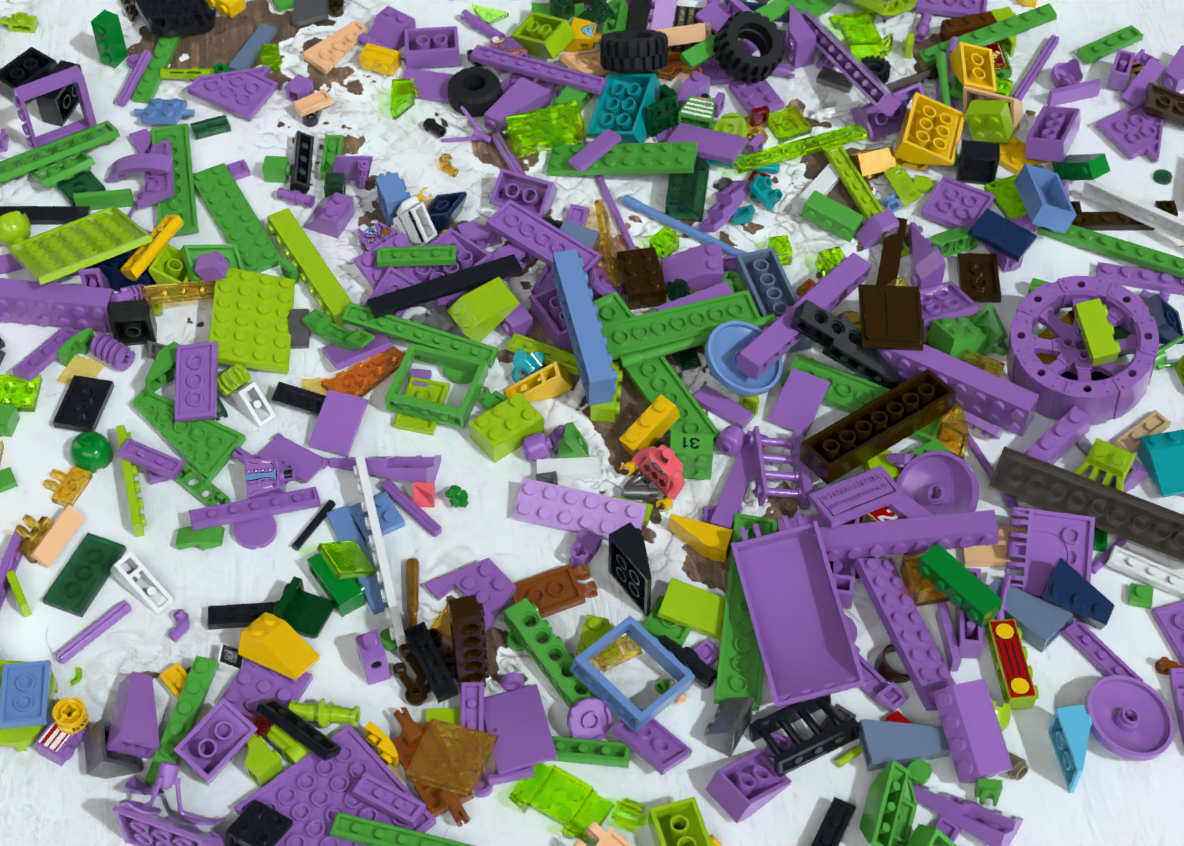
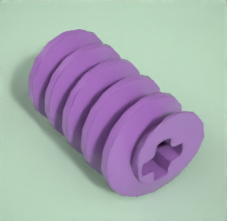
[90,332,135,371]

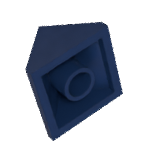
[426,191,467,232]

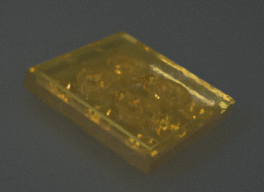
[405,718,497,798]

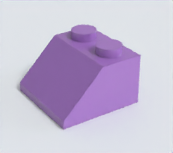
[368,6,416,51]
[304,192,355,239]

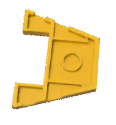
[998,123,1051,176]

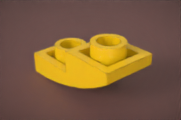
[364,721,400,769]

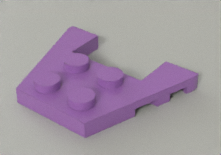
[425,558,517,633]

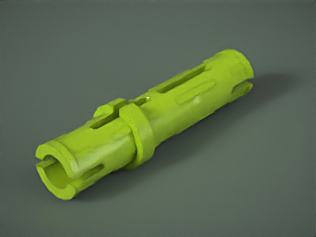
[160,67,214,81]

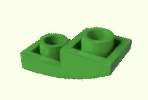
[175,526,225,550]

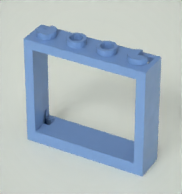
[570,615,695,733]

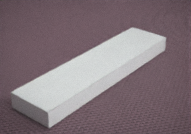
[791,163,841,213]
[1106,545,1184,599]

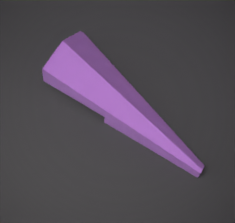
[329,455,441,482]
[912,783,1024,846]

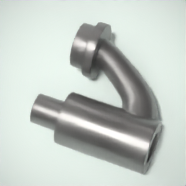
[624,473,658,500]

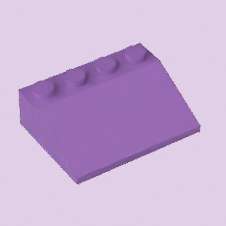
[397,228,493,309]
[112,805,224,846]

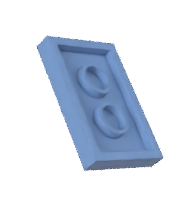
[0,660,52,729]

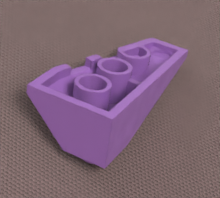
[908,222,946,289]

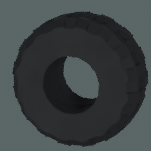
[448,67,502,118]

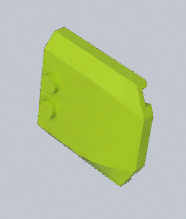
[846,0,917,15]

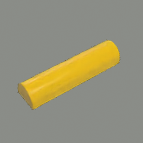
[120,215,184,281]

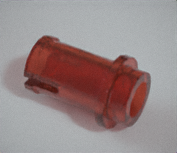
[253,716,271,742]

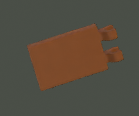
[512,564,598,624]

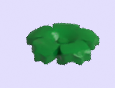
[445,485,468,508]

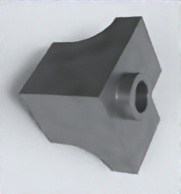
[421,304,457,333]

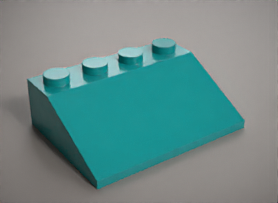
[586,74,662,144]
[1137,430,1184,498]

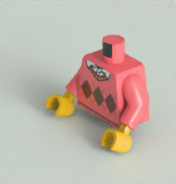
[620,445,685,512]

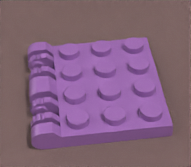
[1006,507,1095,598]

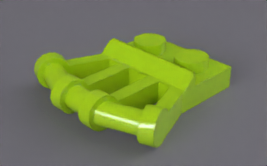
[1073,438,1137,491]

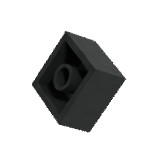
[109,299,157,346]

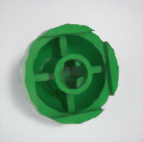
[69,431,114,473]

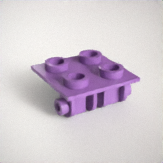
[331,155,373,189]

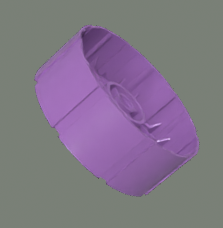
[1007,276,1159,425]

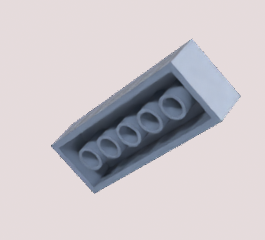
[735,247,812,354]

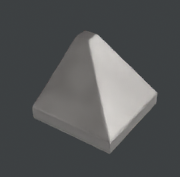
[143,340,167,360]

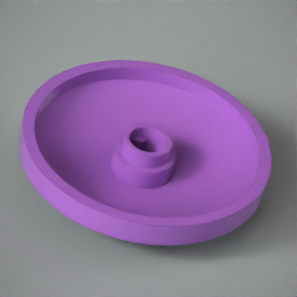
[896,451,979,516]
[1084,675,1175,761]

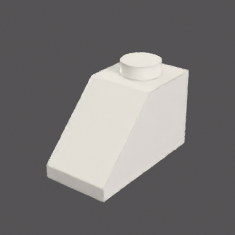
[230,381,276,427]

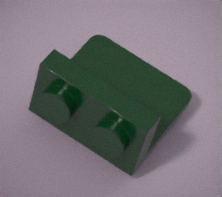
[646,84,679,137]
[273,576,335,639]

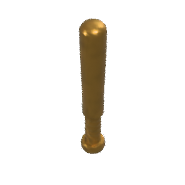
[406,558,419,629]

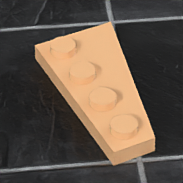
[302,20,368,75]

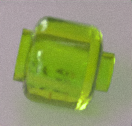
[611,797,648,833]

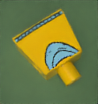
[564,17,602,52]

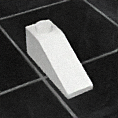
[110,551,175,615]

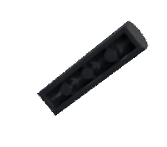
[290,130,314,194]

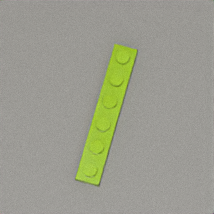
[116,425,147,537]

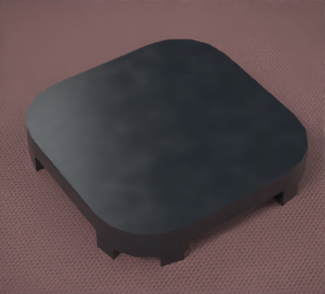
[134,0,216,37]

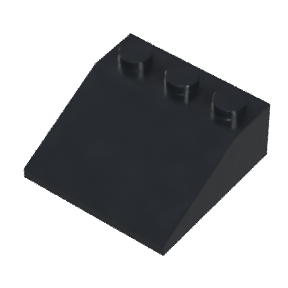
[608,522,652,617]

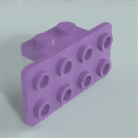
[696,0,758,55]

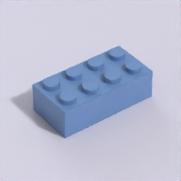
[1014,163,1076,233]

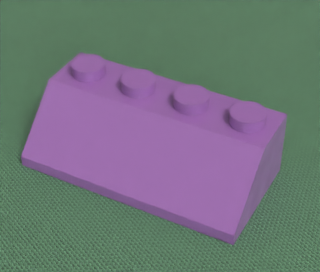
[850,82,925,142]
[933,679,1013,784]

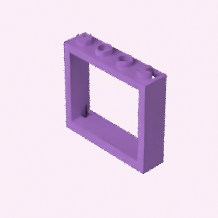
[13,65,97,149]

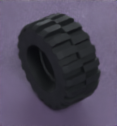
[713,11,785,83]
[599,30,669,73]

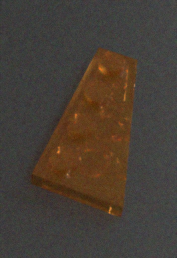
[321,346,405,398]

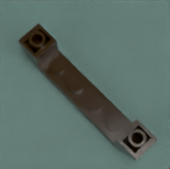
[1070,200,1178,231]

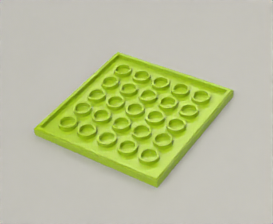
[7,206,153,285]

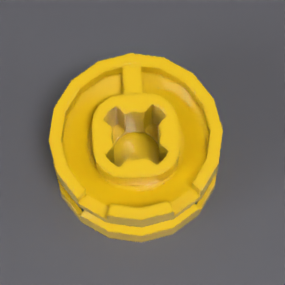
[52,697,89,734]

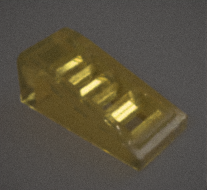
[594,635,643,672]

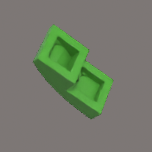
[57,328,95,367]

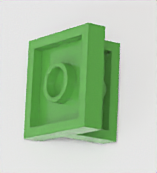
[970,305,1008,361]

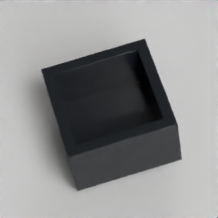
[956,140,1000,186]

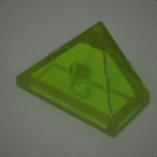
[472,4,509,25]

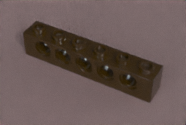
[447,594,490,693]

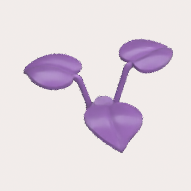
[119,761,225,826]

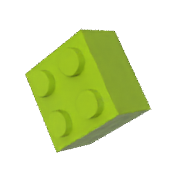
[965,100,1014,143]

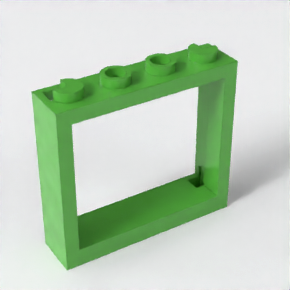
[385,343,488,429]

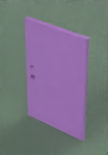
[484,684,558,775]

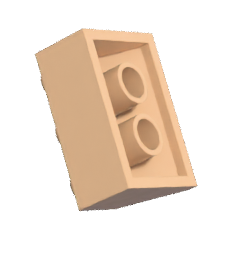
[963,86,1023,129]

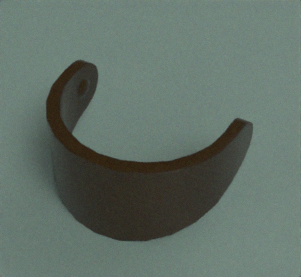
[874,644,911,684]

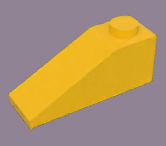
[505,361,572,402]
[669,514,733,563]

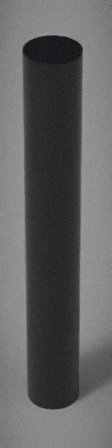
[291,500,336,551]

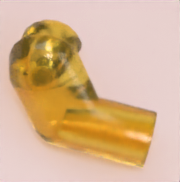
[439,153,459,177]

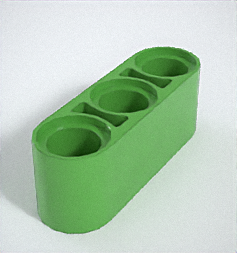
[930,227,980,257]

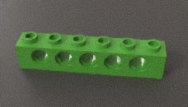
[504,598,599,709]

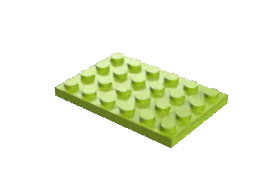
[209,267,295,374]

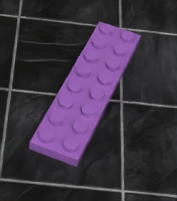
[853,558,955,711]

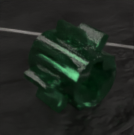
[666,279,690,301]

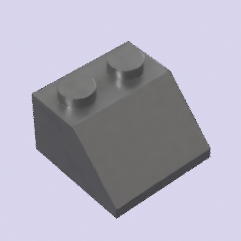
[704,696,754,757]
[84,720,143,779]

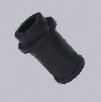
[423,118,446,138]

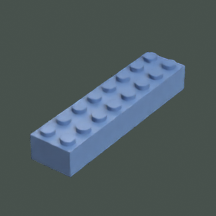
[552,249,617,406]

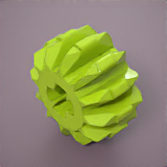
[217,364,251,396]

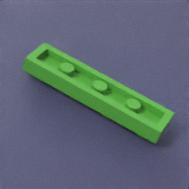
[1076,25,1143,64]
[377,245,457,267]

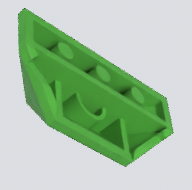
[859,760,917,846]

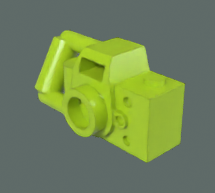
[0,12,39,33]

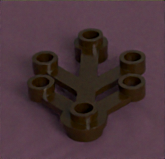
[393,628,454,706]

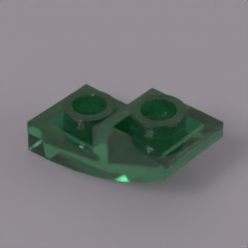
[672,348,701,372]

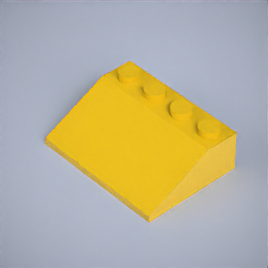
[893,92,965,166]

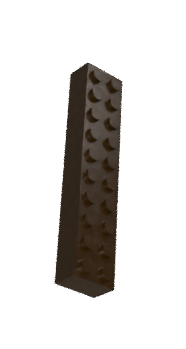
[988,446,1184,564]

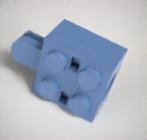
[375,171,411,228]

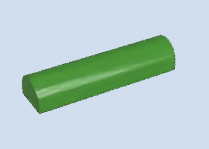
[550,736,631,768]

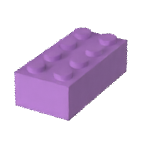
[1026,105,1080,163]

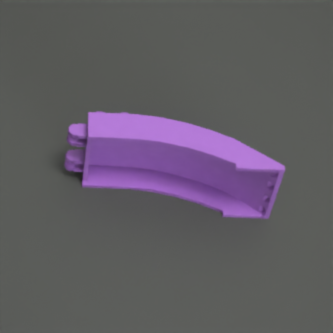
[731,512,866,708]

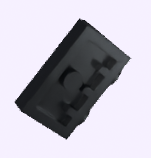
[226,800,293,846]

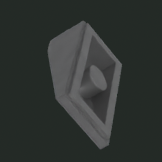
[289,309,310,349]

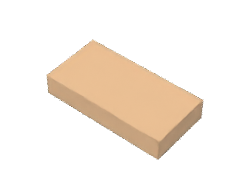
[292,89,334,117]

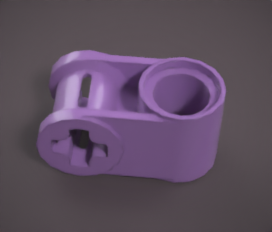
[569,529,603,569]

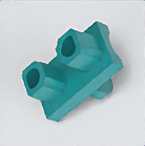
[749,173,783,211]

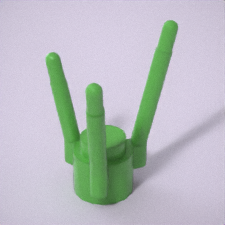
[1154,335,1184,370]

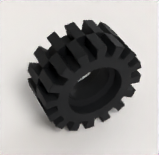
[861,55,891,85]

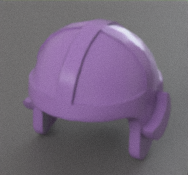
[1051,58,1083,88]

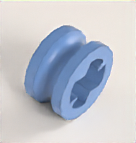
[882,194,902,212]

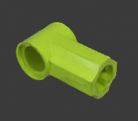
[266,724,312,765]

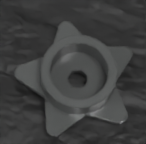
[713,177,735,192]

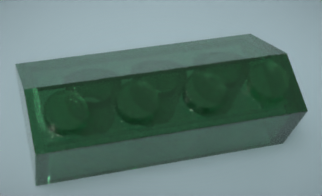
[665,156,710,222]

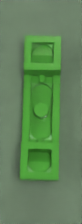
[302,309,375,350]

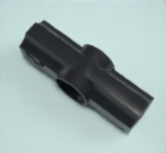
[658,635,717,689]

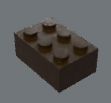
[617,247,667,310]

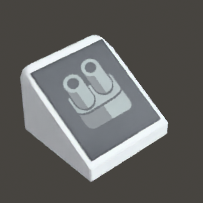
[217,644,245,672]

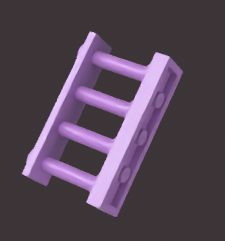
[747,426,813,510]

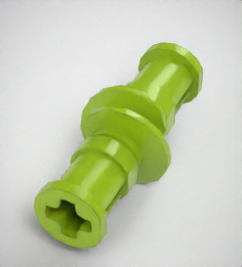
[288,698,361,728]

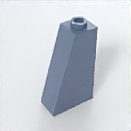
[986,579,1073,653]
[859,719,950,771]

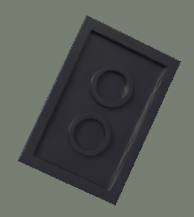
[53,375,114,432]

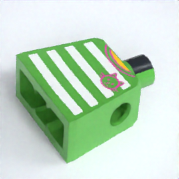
[678,93,715,130]

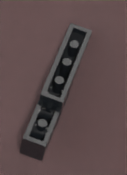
[790,299,902,390]

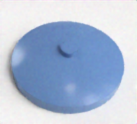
[705,321,783,396]

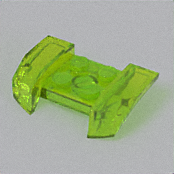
[829,9,893,61]
[508,763,614,842]

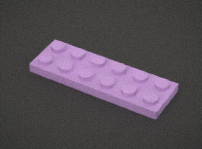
[512,478,647,541]

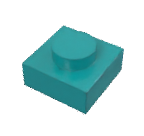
[732,204,755,225]

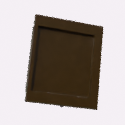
[858,284,924,351]

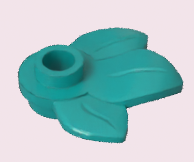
[511,349,543,383]

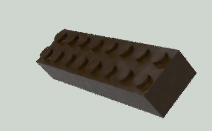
[800,369,956,485]

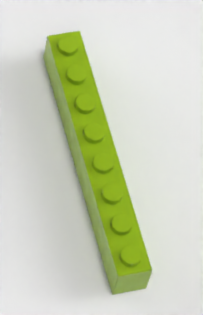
[267,208,353,326]

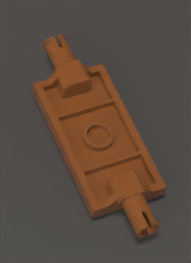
[391,707,474,827]

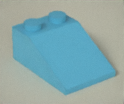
[1048,705,1092,793]

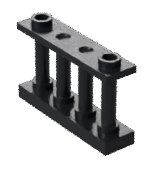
[749,694,859,777]

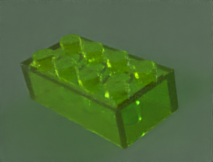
[506,100,586,158]

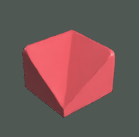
[413,482,436,508]

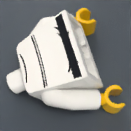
[391,187,447,246]

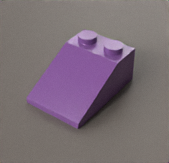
[786,5,817,69]
[662,244,724,290]
[173,697,258,785]
[705,749,792,823]

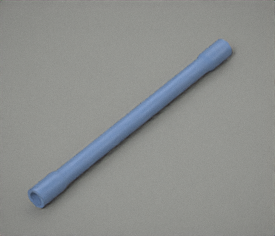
[621,194,748,256]

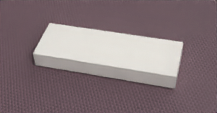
[536,457,600,480]

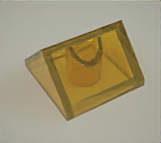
[936,402,970,460]

